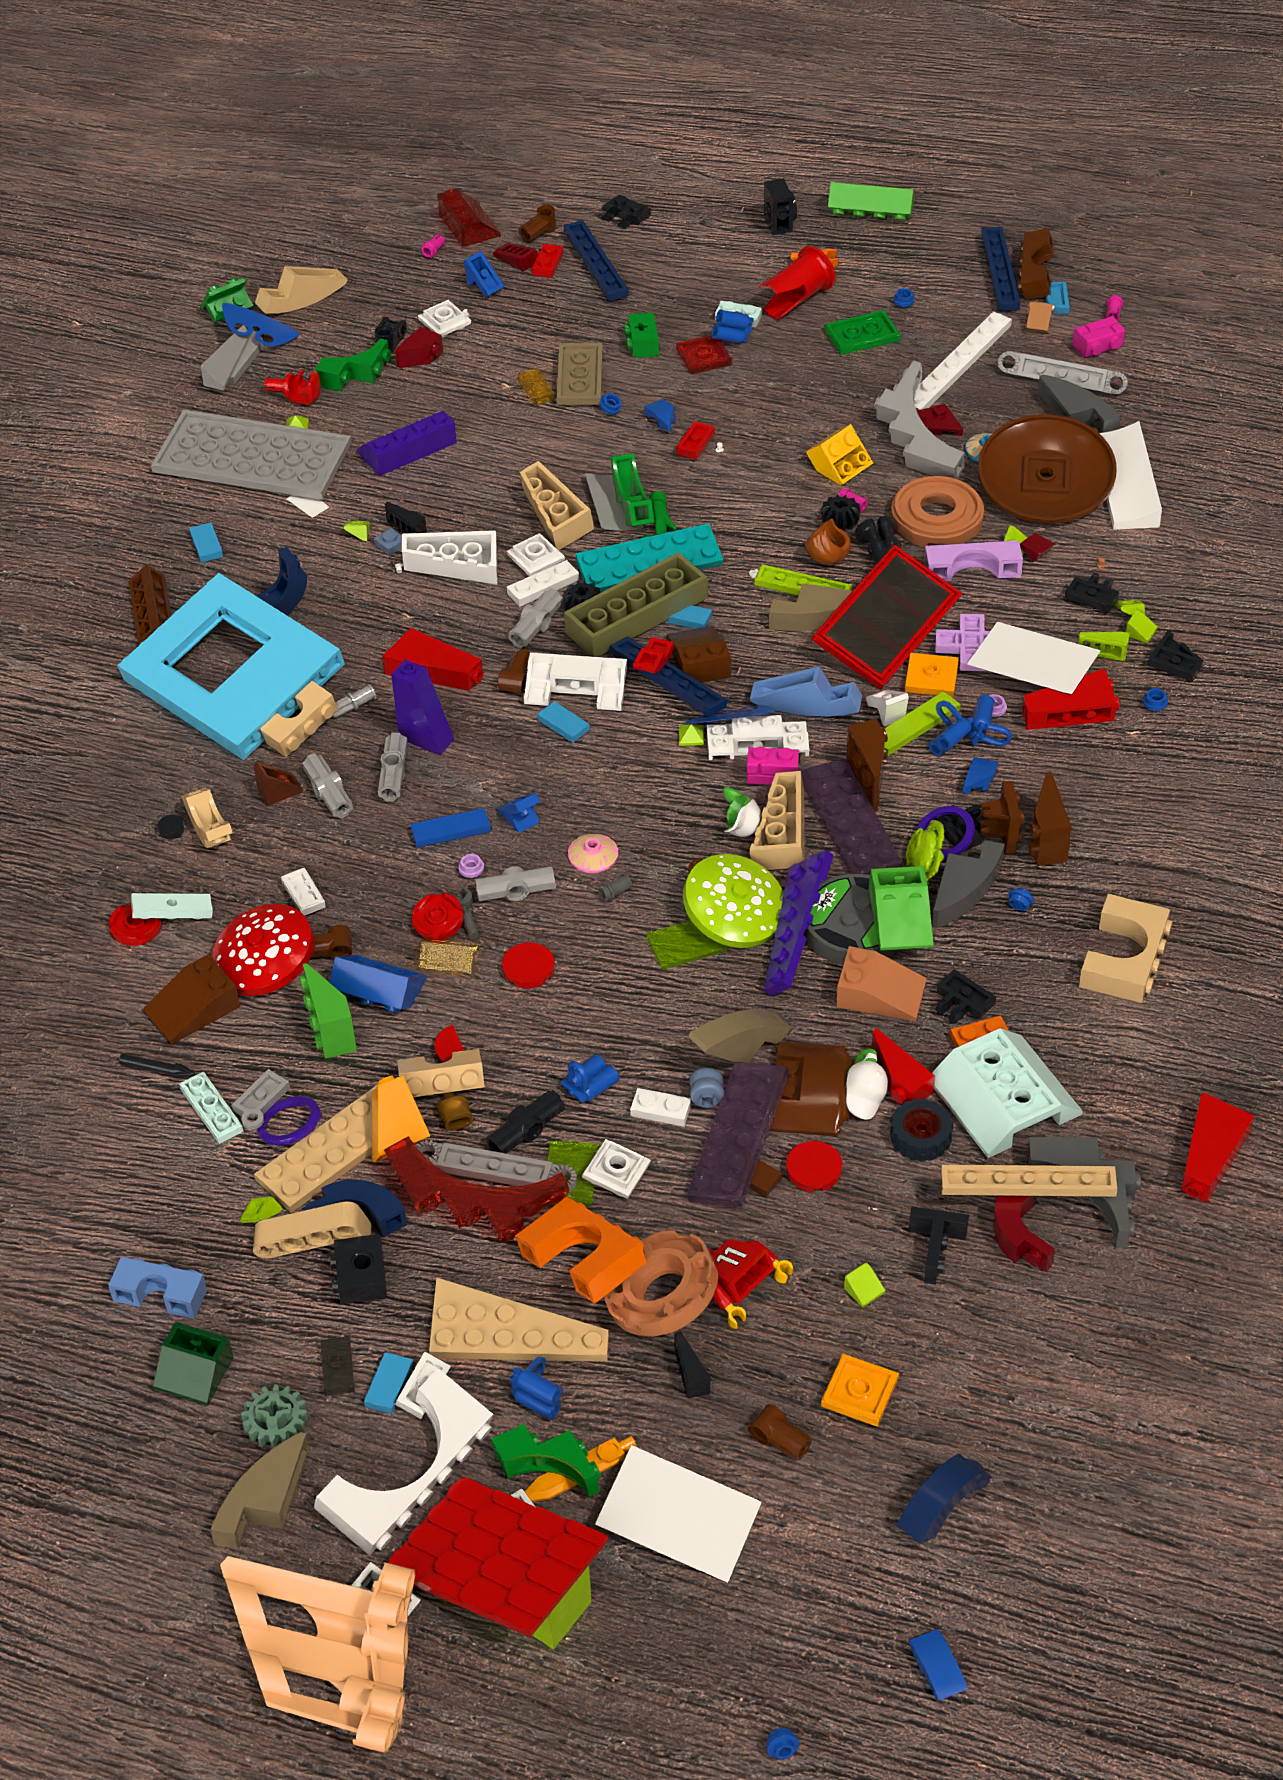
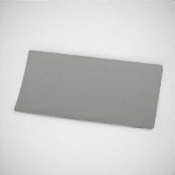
[585,473,643,531]

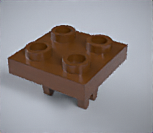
[979,781,1024,854]

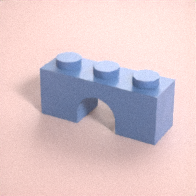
[108,1257,207,1319]

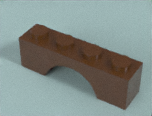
[1018,228,1054,300]

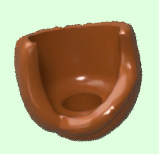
[805,519,851,565]

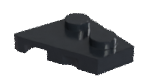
[1147,630,1203,682]

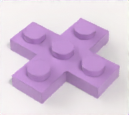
[935,614,990,671]

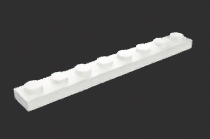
[914,312,1012,411]

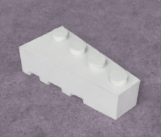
[402,531,498,585]

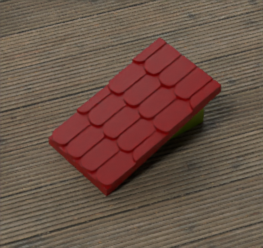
[388,1477,608,1650]

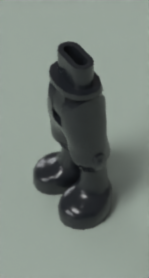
[855,516,907,586]

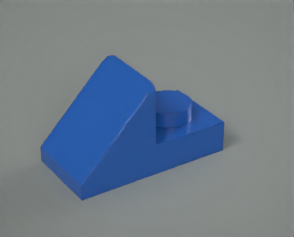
[464,251,505,298]
[497,793,540,832]

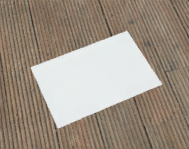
[967,622,1101,694]
[595,1445,761,1583]

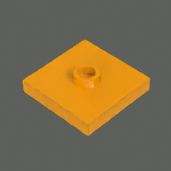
[905,653,959,697]
[821,1354,899,1427]

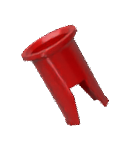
[758,246,836,320]

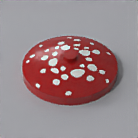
[211,904,315,996]

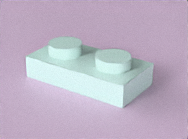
[715,301,762,327]

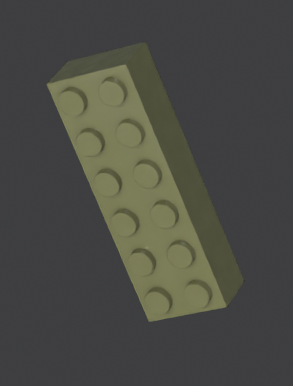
[564,552,708,657]

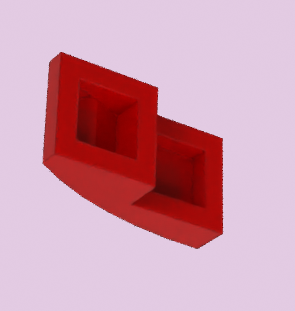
[633,637,675,674]

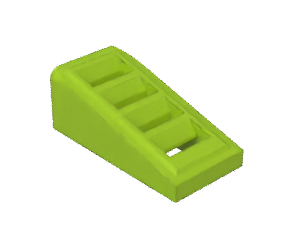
[1078,632,1130,661]

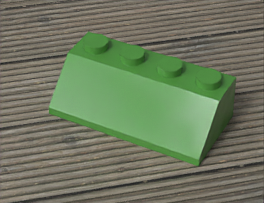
[828,182,915,221]

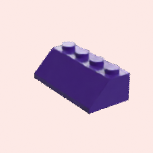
[357,411,457,476]

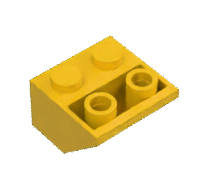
[806,424,873,485]

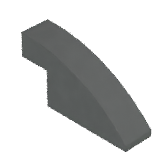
[1038,374,1121,433]
[932,840,1005,928]

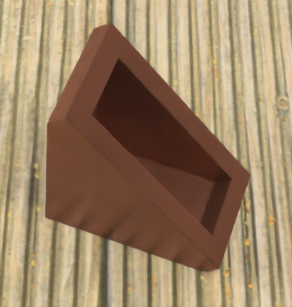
[253,762,303,806]

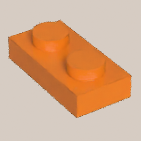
[950,1015,1009,1048]

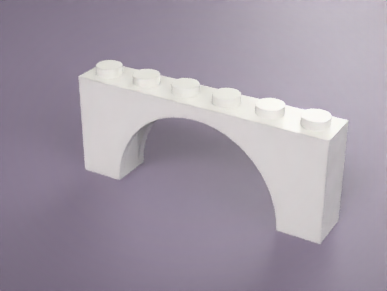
[314,1368,493,1556]

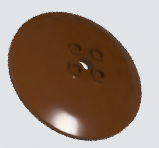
[978,414,1117,524]

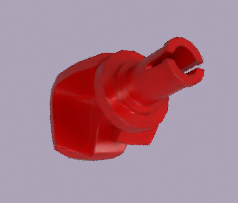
[265,369,321,405]

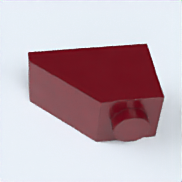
[395,327,443,368]

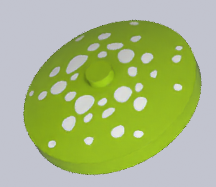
[683,854,783,948]

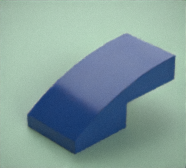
[908,1629,968,1702]

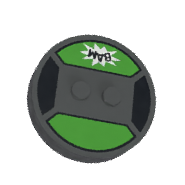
[804,874,900,965]

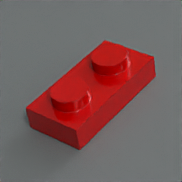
[532,244,564,278]
[676,421,715,460]

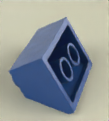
[329,954,427,1012]

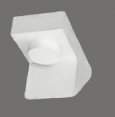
[866,690,909,726]

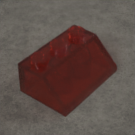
[437,189,501,247]

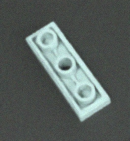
[131,893,213,919]
[179,1071,244,1144]

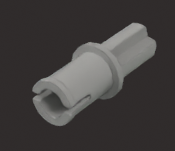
[332,684,376,718]

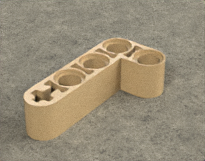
[253,1202,372,1259]

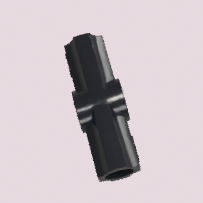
[486,1090,565,1154]

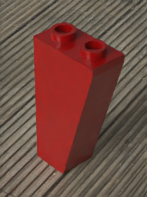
[1022,669,1119,730]

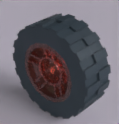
[890,1099,953,1162]

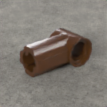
[519,205,556,243]
[498,649,530,694]
[311,925,352,960]
[747,1404,812,1461]

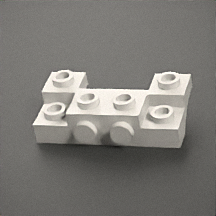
[524,653,627,711]
[707,715,809,760]

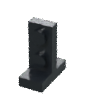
[909,1206,969,1285]

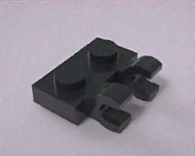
[602,195,651,229]

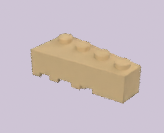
[520,461,594,551]
[749,771,805,870]

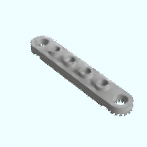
[998,351,1128,395]
[412,1140,577,1194]

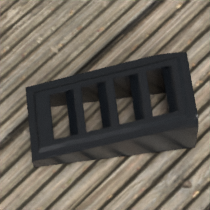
[385,502,427,534]
[674,1331,711,1398]

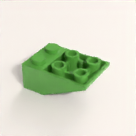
[868,866,934,950]
[300,963,357,1059]

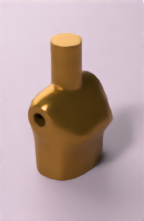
[436,1092,473,1130]

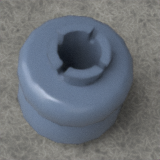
[689,1067,724,1108]

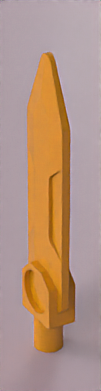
[525,1436,637,1502]

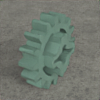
[241,1384,308,1449]

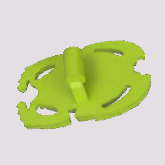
[905,820,944,881]

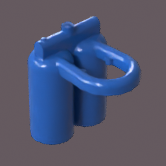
[711,310,754,343]
[968,695,1012,746]
[929,700,974,756]
[561,1054,620,1103]
[509,1356,563,1421]

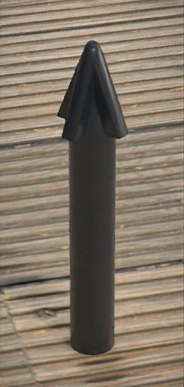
[119,1054,196,1078]

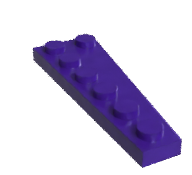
[764,849,833,996]

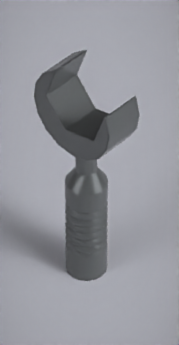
[458,887,479,940]

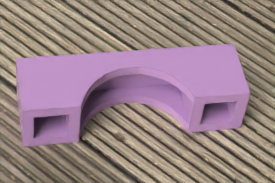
[924,541,1023,581]

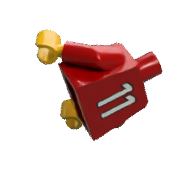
[708,1239,793,1329]

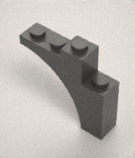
[1027,1137,1141,1248]

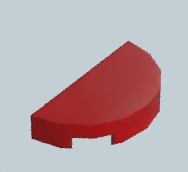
[434,1024,464,1063]

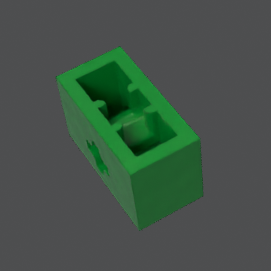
[624,312,659,358]

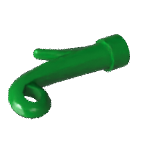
[640,491,677,539]

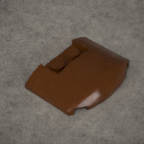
[770,1042,854,1137]

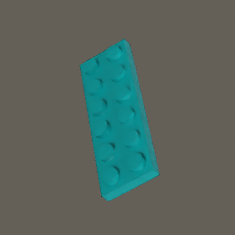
[575,523,724,592]

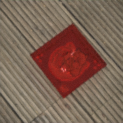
[676,335,732,374]

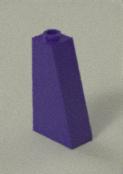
[391,659,454,756]

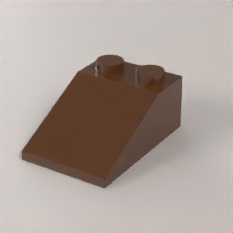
[667,626,731,683]
[846,719,888,812]
[1028,771,1072,866]
[143,954,240,1045]

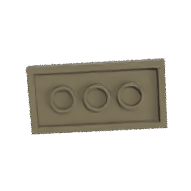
[557,343,603,405]

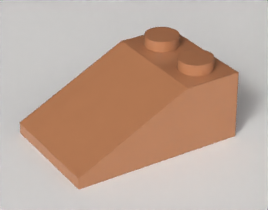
[837,946,927,1022]

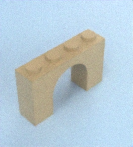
[1079,894,1173,1003]

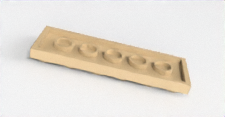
[254,1084,379,1213]

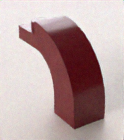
[993,1195,1055,1272]

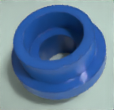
[893,288,915,308]
[599,393,621,415]
[1143,688,1168,711]
[1008,888,1034,911]
[766,1728,799,1759]

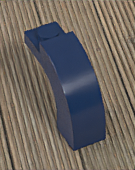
[255,547,307,615]
[302,1180,407,1238]
[896,1453,992,1544]

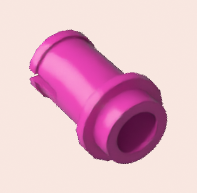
[422,234,445,257]
[1106,295,1124,321]
[838,488,868,512]

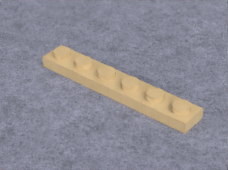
[941,1165,1117,1197]

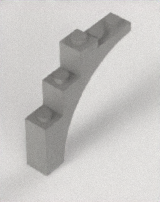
[874,360,965,479]

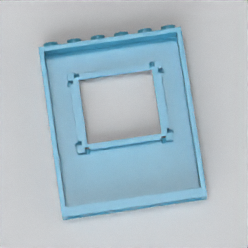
[117,573,345,760]

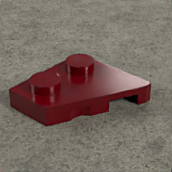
[917,403,963,436]

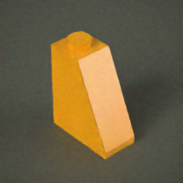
[372,1075,430,1163]

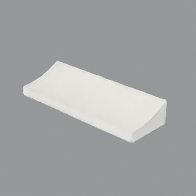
[1099,421,1162,530]

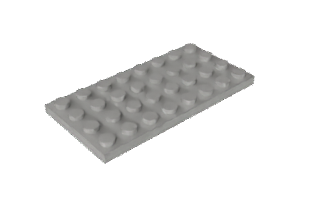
[151,410,352,500]

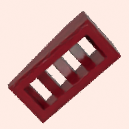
[493,243,537,272]

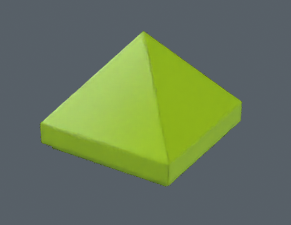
[286,415,309,429]
[679,724,704,746]

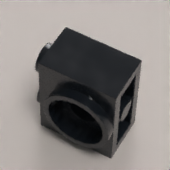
[764,178,797,235]
[329,1234,387,1304]

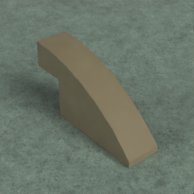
[769,583,872,631]
[688,1009,791,1066]
[210,1432,309,1549]

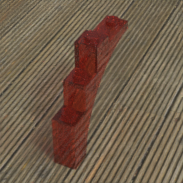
[383,1136,570,1243]

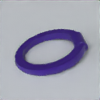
[917,806,975,860]
[257,1096,322,1146]

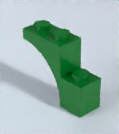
[315,339,391,392]
[610,453,654,526]
[491,1424,601,1497]

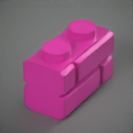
[1072,316,1125,358]
[747,747,799,785]

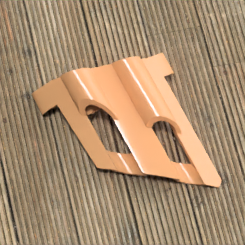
[220,1556,415,1753]

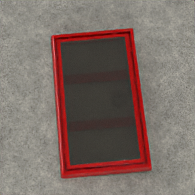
[811,545,963,690]

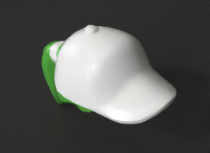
[723,787,762,837]
[846,1048,888,1120]

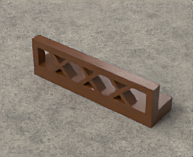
[128,564,171,645]

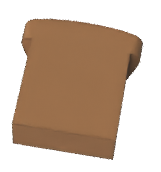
[1026,302,1055,333]

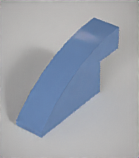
[750,666,862,716]

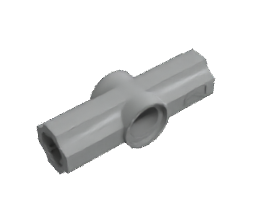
[508,588,563,649]
[378,733,408,801]
[302,753,353,818]
[475,866,556,901]

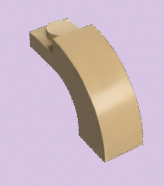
[182,787,233,848]

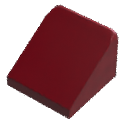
[1019,533,1055,563]

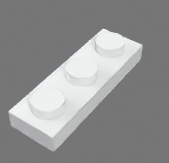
[507,560,579,607]

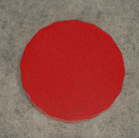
[412,893,464,942]
[109,902,162,946]
[502,942,555,989]
[786,1141,842,1192]

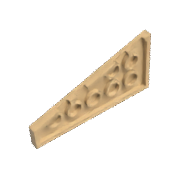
[429,1277,609,1362]

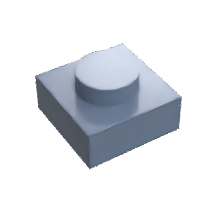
[374,528,402,556]

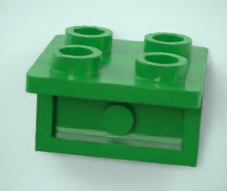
[200,278,253,324]

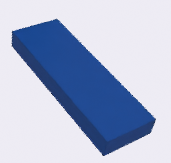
[410,808,491,848]

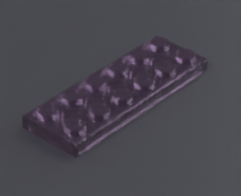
[799,758,903,875]
[686,1062,789,1208]

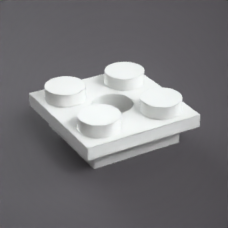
[418,300,471,338]
[507,533,565,576]
[582,1139,651,1199]

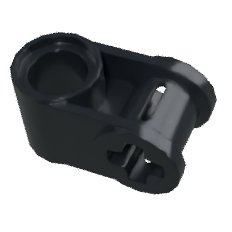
[374,317,407,353]

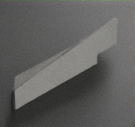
[201,325,264,391]

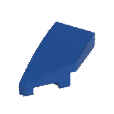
[644,399,676,431]
[963,757,999,794]

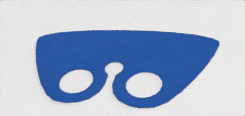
[222,303,299,346]
[684,705,775,724]

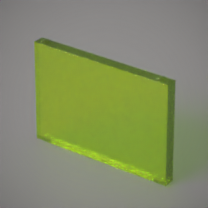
[646,921,727,970]
[541,1141,600,1207]

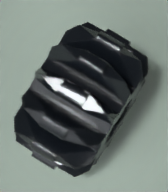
[821,494,860,532]
[562,580,601,611]

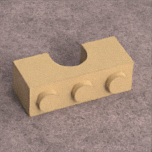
[260,681,338,757]
[397,1049,485,1097]

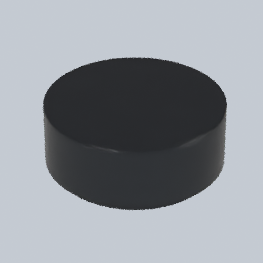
[158,815,184,839]

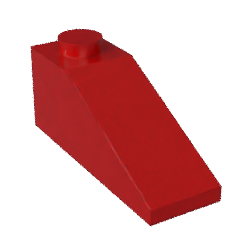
[872,1028,935,1104]

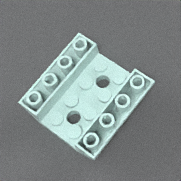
[932,1028,1083,1158]

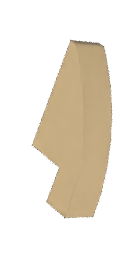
[255,266,348,314]

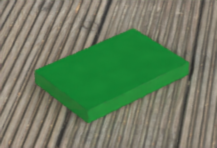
[824,310,901,355]

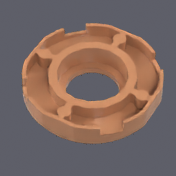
[891,476,984,547]
[604,1230,718,1336]

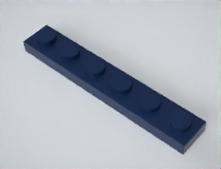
[564,220,629,301]
[981,227,1020,311]
[610,636,727,717]

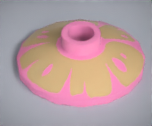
[568,834,618,873]

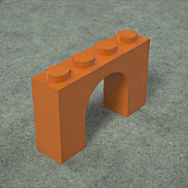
[515,1197,647,1304]

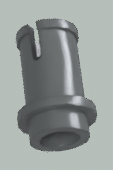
[598,874,633,901]

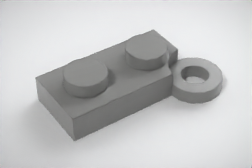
[232,1069,290,1129]

